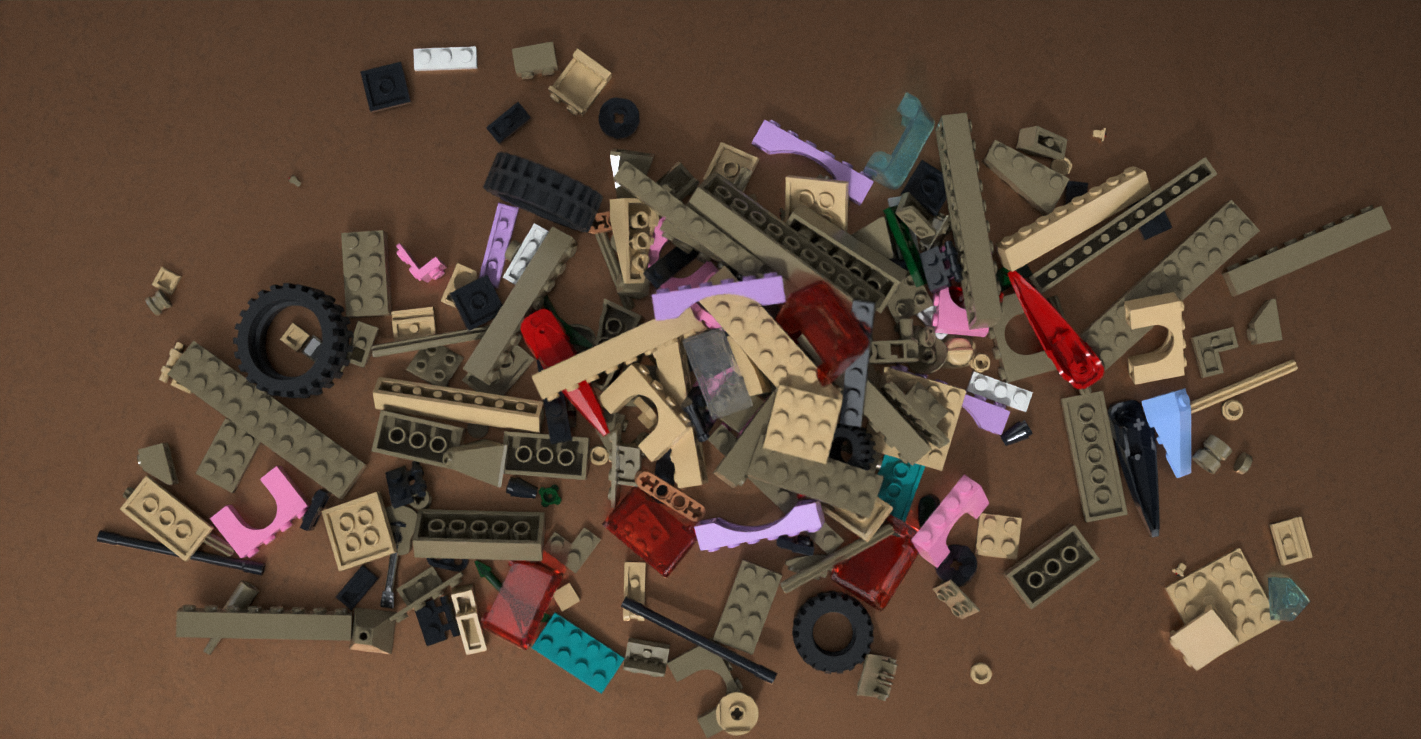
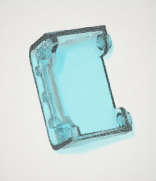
[863,92,935,190]

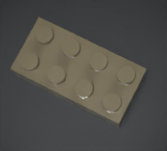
[341,230,392,318]
[372,410,467,470]
[503,431,590,480]
[1003,524,1100,609]
[713,559,783,655]

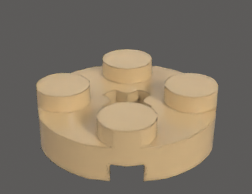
[716,691,759,736]

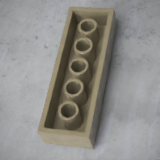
[786,203,908,313]
[412,509,546,561]

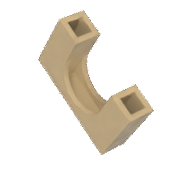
[1124,292,1187,385]
[597,363,694,462]

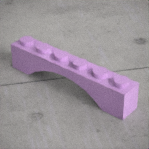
[752,120,874,206]
[652,273,785,321]
[890,364,1010,435]
[694,499,825,552]

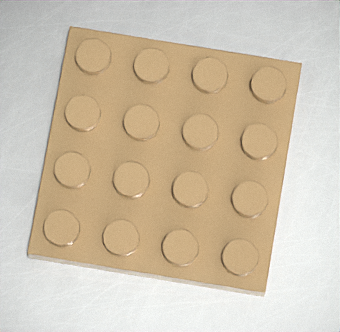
[866,366,967,471]
[1164,548,1280,653]

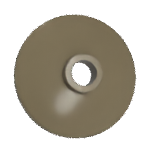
[908,338,948,375]

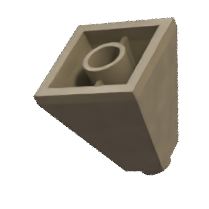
[610,148,655,199]
[851,217,899,260]
[443,439,508,487]
[349,607,397,654]

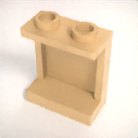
[548,48,612,116]
[1170,603,1239,671]

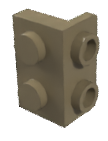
[656,161,700,202]
[896,192,937,239]
[623,637,670,677]

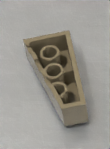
[982,140,1069,216]
[591,298,645,392]

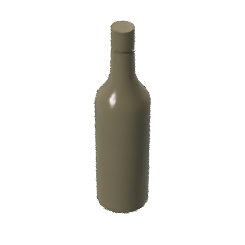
[203,580,259,655]

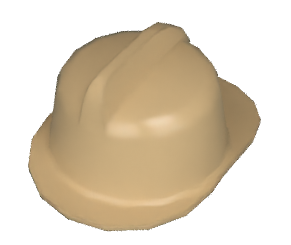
[928,335,977,369]

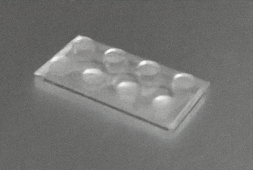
[682,327,753,420]

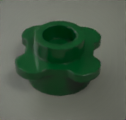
[539,485,562,508]

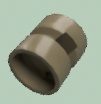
[1192,435,1233,474]

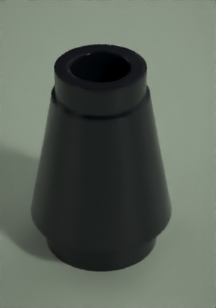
[1000,420,1033,447]
[506,477,538,499]

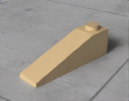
[610,198,659,284]

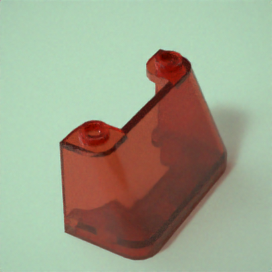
[775,281,869,388]
[602,486,698,578]
[830,514,919,612]
[480,560,565,651]

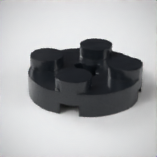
[598,97,640,140]
[935,544,978,587]

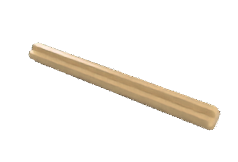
[1190,360,1298,414]

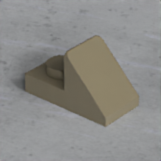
[346,321,379,368]

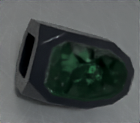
[918,494,940,528]

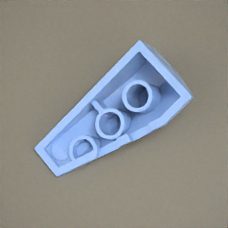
[1141,388,1191,478]

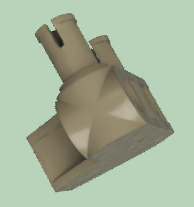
[869,319,919,365]

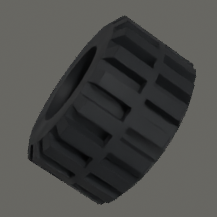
[828,424,876,471]

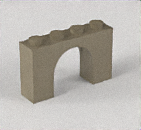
[988,293,1057,383]
[667,637,743,738]

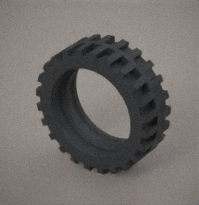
[483,152,603,232]
[233,283,353,399]

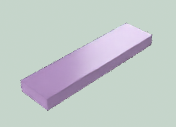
[479,203,519,289]

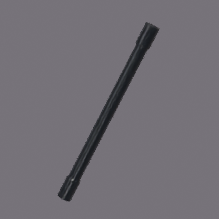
[97,530,265,576]
[621,596,778,685]

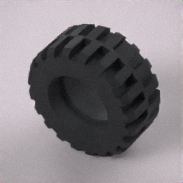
[792,591,874,674]

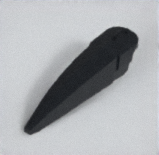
[1108,399,1160,538]

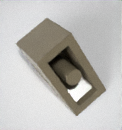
[1016,126,1068,160]
[1247,299,1283,345]
[137,443,178,485]

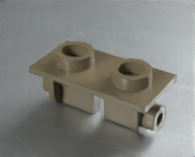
[919,212,952,252]

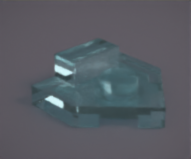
[1268,577,1310,621]

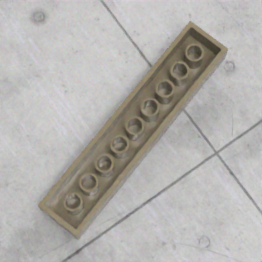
[935,113,1004,330]
[686,172,886,327]
[1079,199,1260,370]
[167,341,367,500]

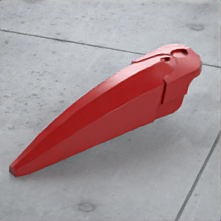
[1008,270,1105,390]
[521,309,610,436]

